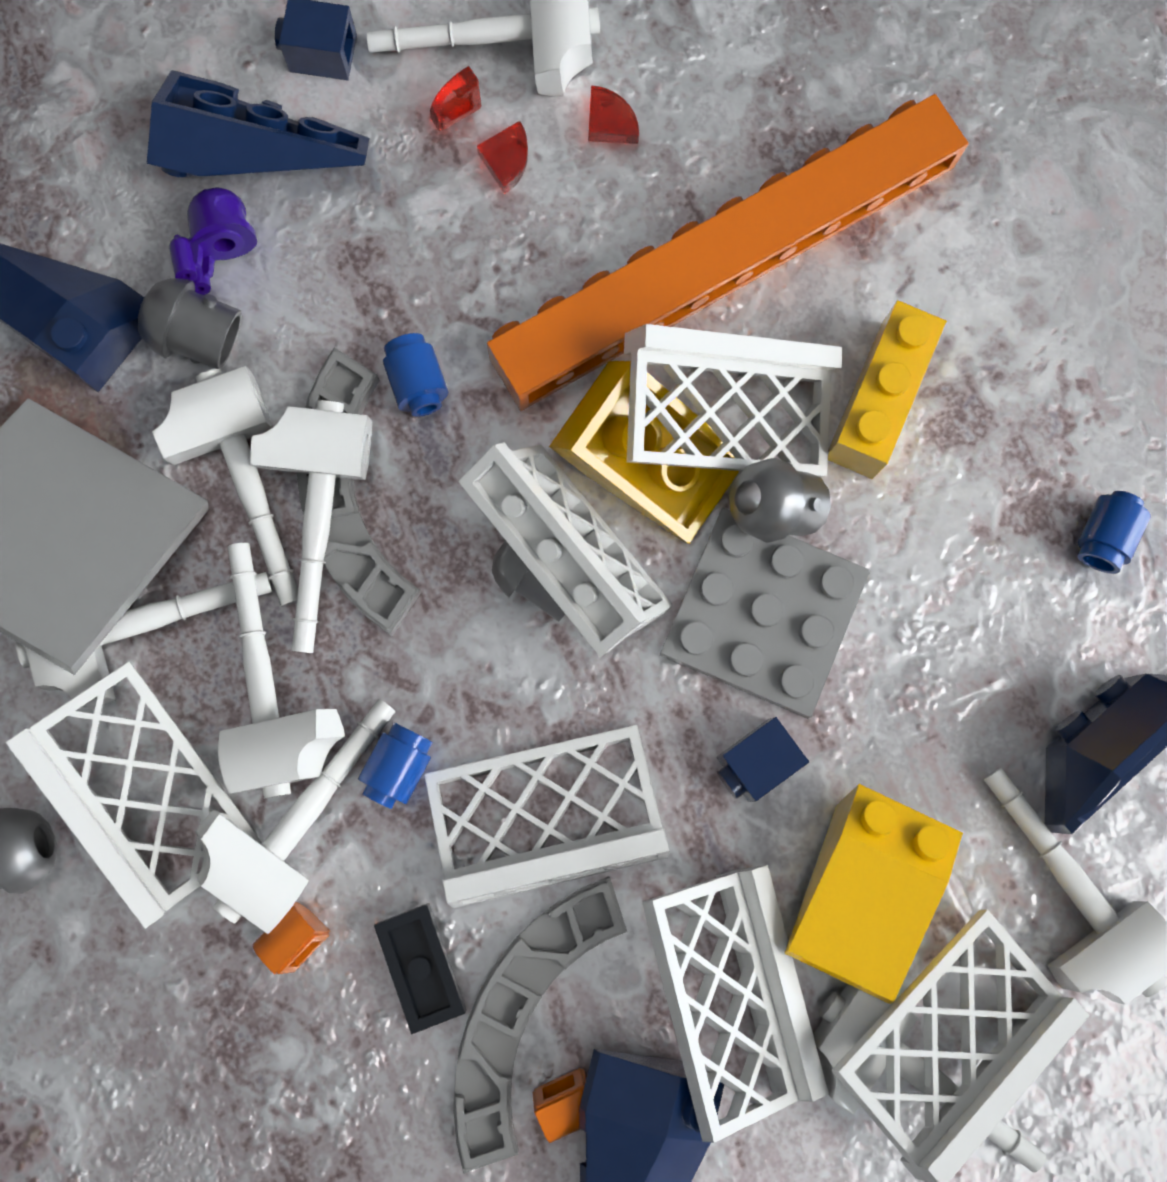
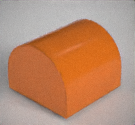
[253,902,330,975]
[533,1068,587,1143]

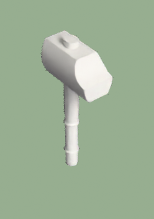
[367,0,601,96]
[152,366,298,607]
[251,400,372,653]
[218,543,345,799]
[16,572,273,709]
[195,699,395,934]
[983,767,1167,1005]
[813,984,1046,1173]

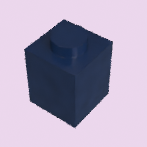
[275,0,357,81]
[716,717,809,802]

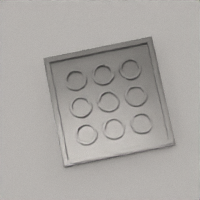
[0,398,209,675]

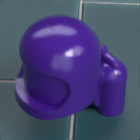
[169,187,257,295]

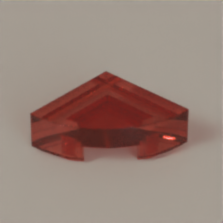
[430,66,482,131]
[588,85,639,144]
[477,121,528,194]

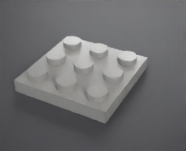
[660,508,870,719]

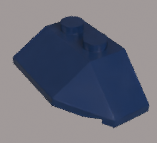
[1044,674,1167,835]

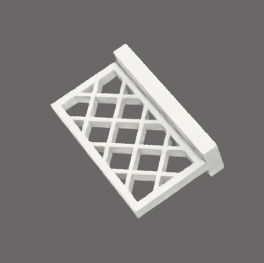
[624,324,842,477]
[458,442,674,657]
[5,661,261,929]
[424,725,670,908]
[642,865,829,1143]
[831,909,1090,1182]

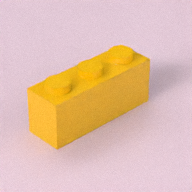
[828,300,947,479]

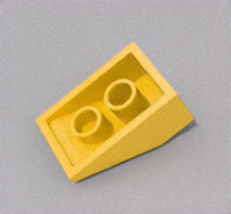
[549,361,739,544]
[785,784,963,1004]

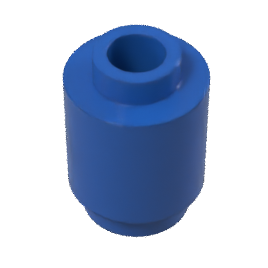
[383,333,449,417]
[1077,491,1151,574]
[358,722,433,809]

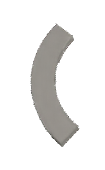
[297,347,422,636]
[453,877,627,1173]

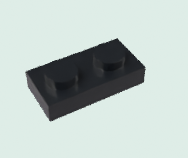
[374,903,467,1035]

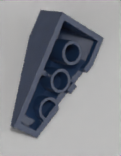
[147,70,370,178]
[0,243,144,392]
[579,1049,724,1182]

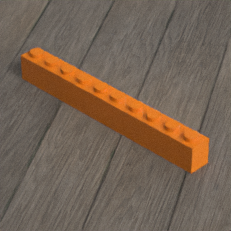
[487,94,969,412]

